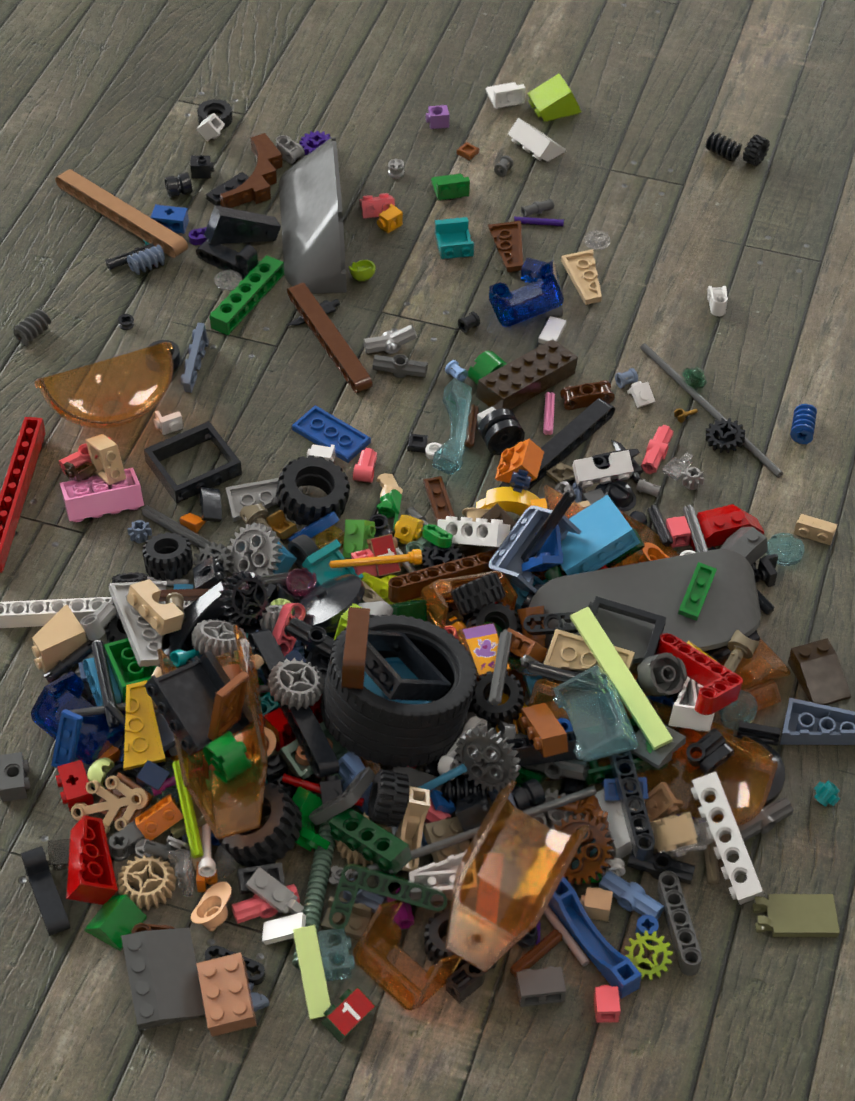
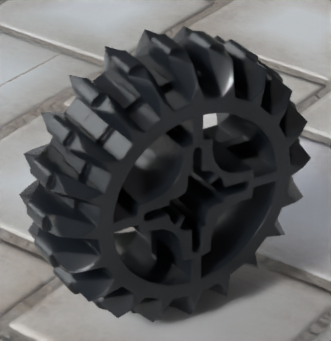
[218,571,271,625]

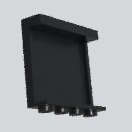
[144,650,256,757]

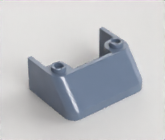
[489,505,582,594]

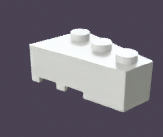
[668,677,715,731]

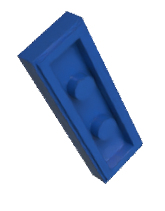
[51,709,83,768]

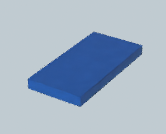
[292,405,371,463]

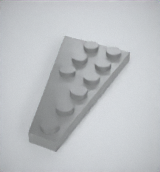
[109,581,167,667]

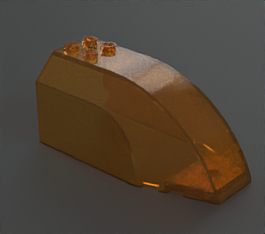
[445,780,589,972]

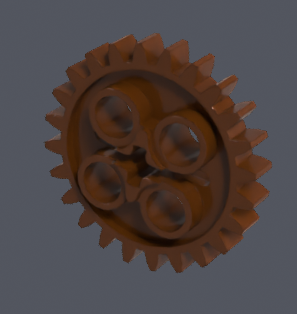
[544,814,615,886]

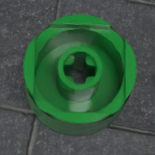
[468,350,507,385]
[203,731,252,783]

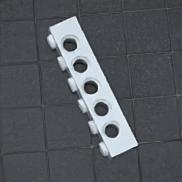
[690,772,765,905]

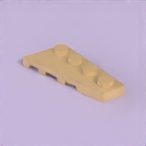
[561,249,602,305]

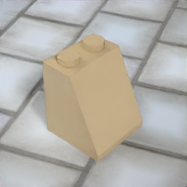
[31,605,87,673]

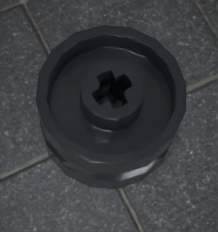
[478,408,525,455]

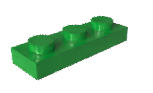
[678,562,717,621]

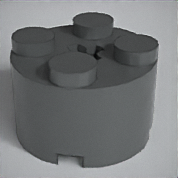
[637,653,687,697]

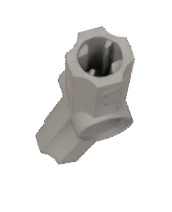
[364,324,418,354]

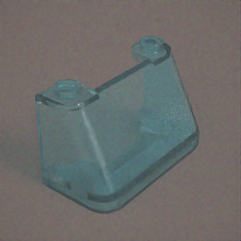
[553,665,639,762]

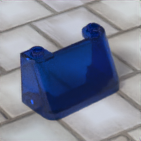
[489,261,564,327]
[31,671,126,764]

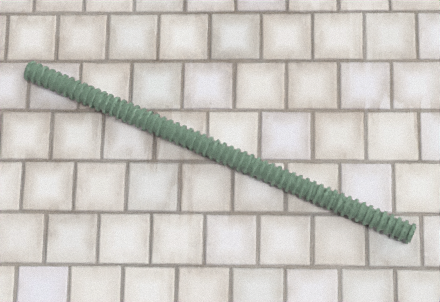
[292,747,349,969]

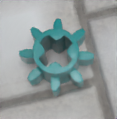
[814,780,840,807]

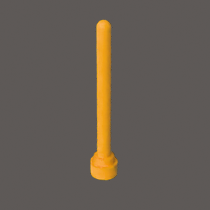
[329,549,422,568]

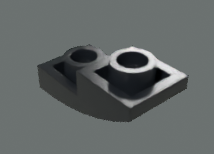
[200,487,222,522]

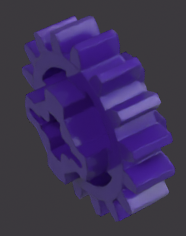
[300,131,331,155]

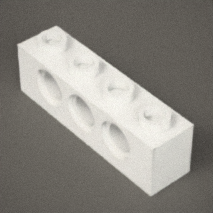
[437,516,510,547]

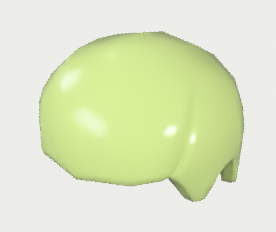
[87,758,115,789]

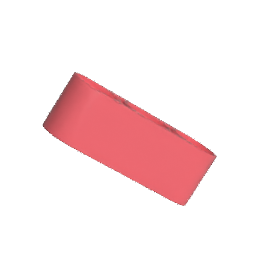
[272,603,306,656]

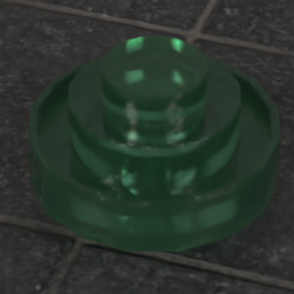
[682,367,707,388]

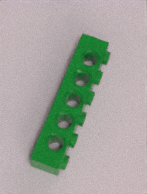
[209,255,284,335]

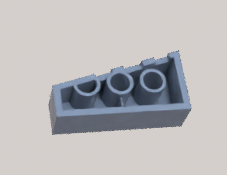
[780,698,855,745]

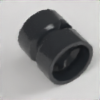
[164,172,193,198]
[506,778,546,813]

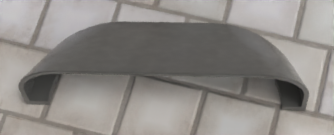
[279,137,347,294]
[529,549,761,664]

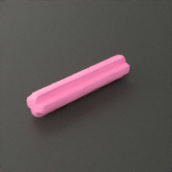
[543,392,555,435]

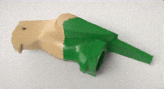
[376,473,403,533]

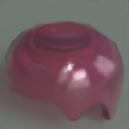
[286,568,317,597]

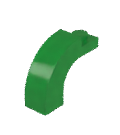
[292,787,331,852]

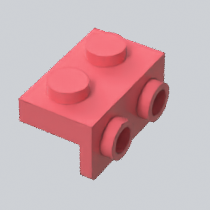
[359,193,395,218]

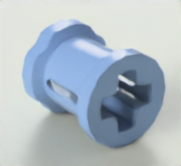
[445,360,468,383]

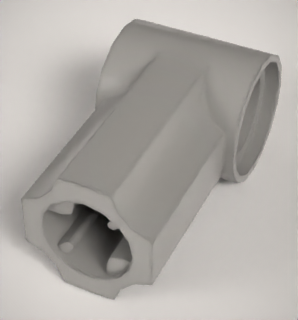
[80,602,117,641]

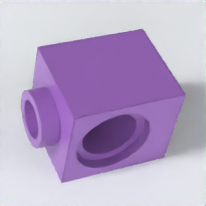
[426,105,449,129]

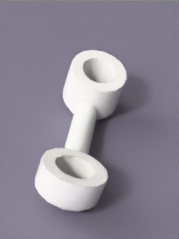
[438,716,488,780]

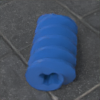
[790,404,817,444]

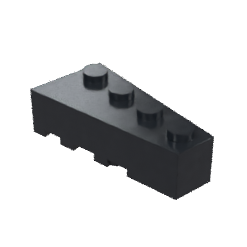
[204,206,281,245]

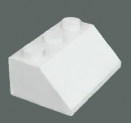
[508,118,566,162]

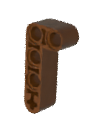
[341,607,370,689]

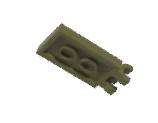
[752,894,840,937]

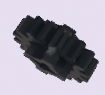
[706,418,745,453]
[421,543,462,569]

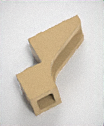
[395,786,430,872]

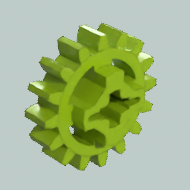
[625,930,673,981]

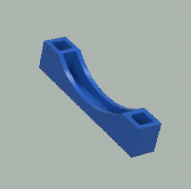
[543,875,642,999]

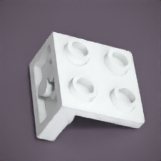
[486,82,525,108]

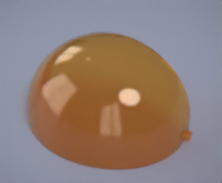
[35,341,173,429]

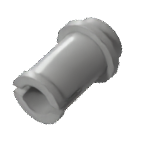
[636,479,661,497]

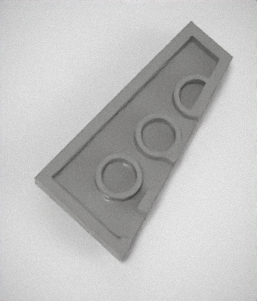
[226,478,303,522]

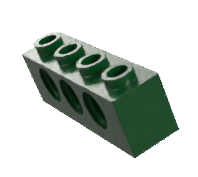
[329,808,412,875]

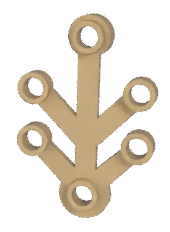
[71,776,148,834]

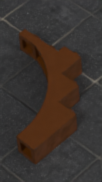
[220,133,283,208]

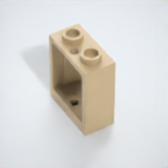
[86,434,126,485]

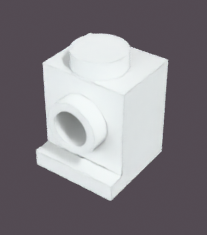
[307,444,335,462]

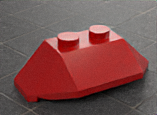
[690,504,764,551]

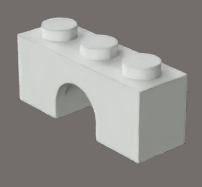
[572,450,634,488]

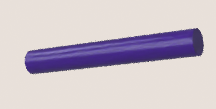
[514,217,564,226]

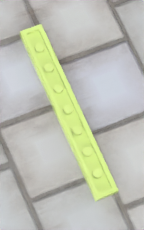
[570,607,673,750]

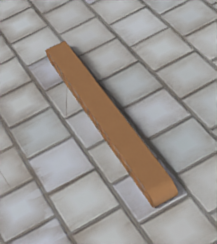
[55,169,188,258]

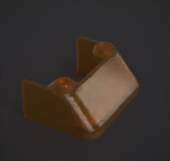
[420,571,518,629]
[353,900,463,1011]

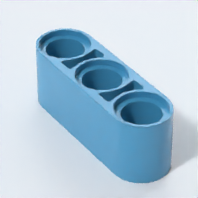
[83,657,121,706]

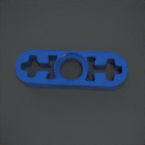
[288,511,339,542]

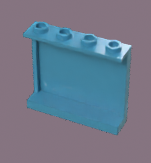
[561,495,640,575]

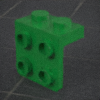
[431,173,470,201]

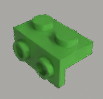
[343,520,376,559]

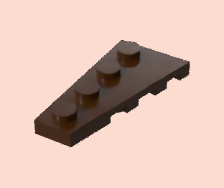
[488,221,524,272]

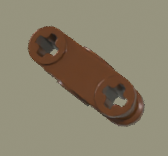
[560,380,615,410]

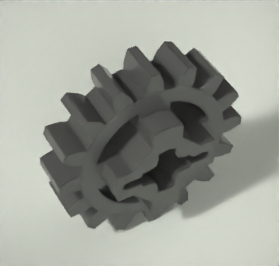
[192,542,234,578]

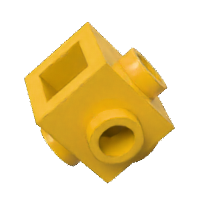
[394,515,424,545]

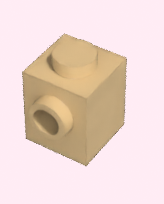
[580,887,613,922]

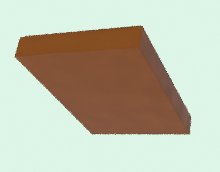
[208,671,249,741]

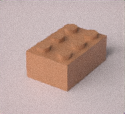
[196,953,257,1037]

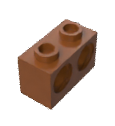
[507,627,548,663]

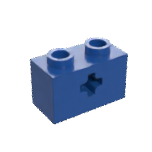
[150,205,189,234]

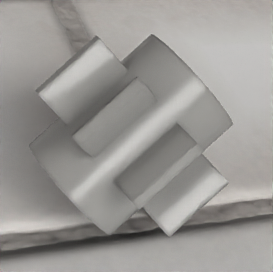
[681,467,704,490]

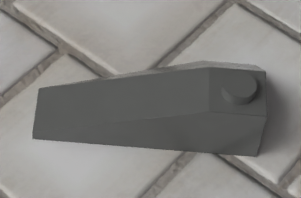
[721,527,768,565]

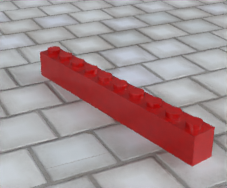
[0,417,46,573]

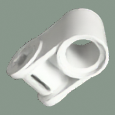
[707,286,728,316]

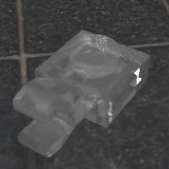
[662,452,693,481]

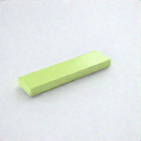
[293,925,331,1020]

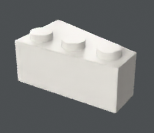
[595,788,643,859]
[409,847,477,902]

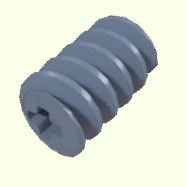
[127,244,165,275]

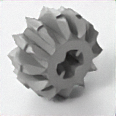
[258,604,287,631]

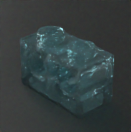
[318,928,355,982]

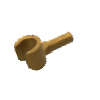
[674,408,698,423]

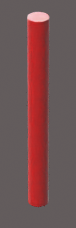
[282,774,365,807]

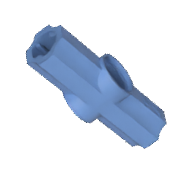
[599,871,664,920]

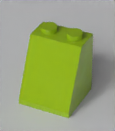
[527,74,582,122]

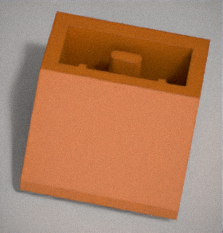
[495,438,544,483]

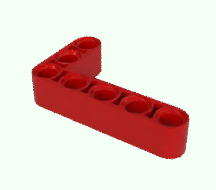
[656,633,743,715]

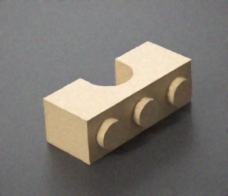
[127,579,184,636]

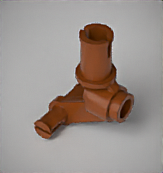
[556,795,609,831]

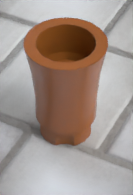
[517,606,546,647]

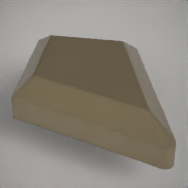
[547,462,575,483]

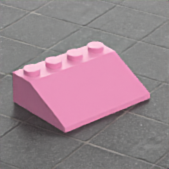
[60,468,144,522]

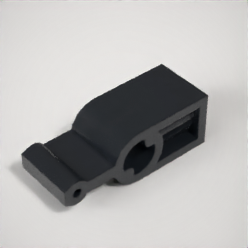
[446,949,498,1004]

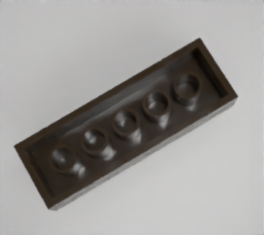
[476,339,578,410]

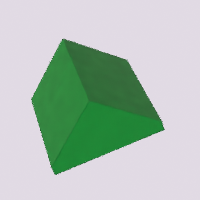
[84,895,147,951]

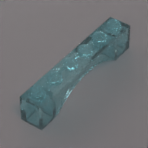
[432,378,472,476]

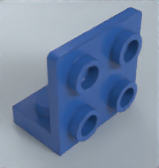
[521,525,563,572]

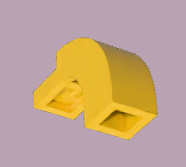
[476,487,540,516]

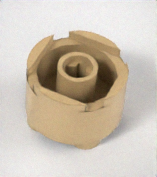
[650,812,697,852]

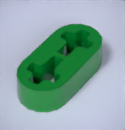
[422,524,453,548]

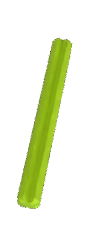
[172,760,204,859]

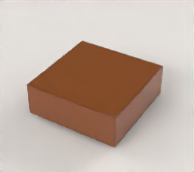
[457,142,479,161]

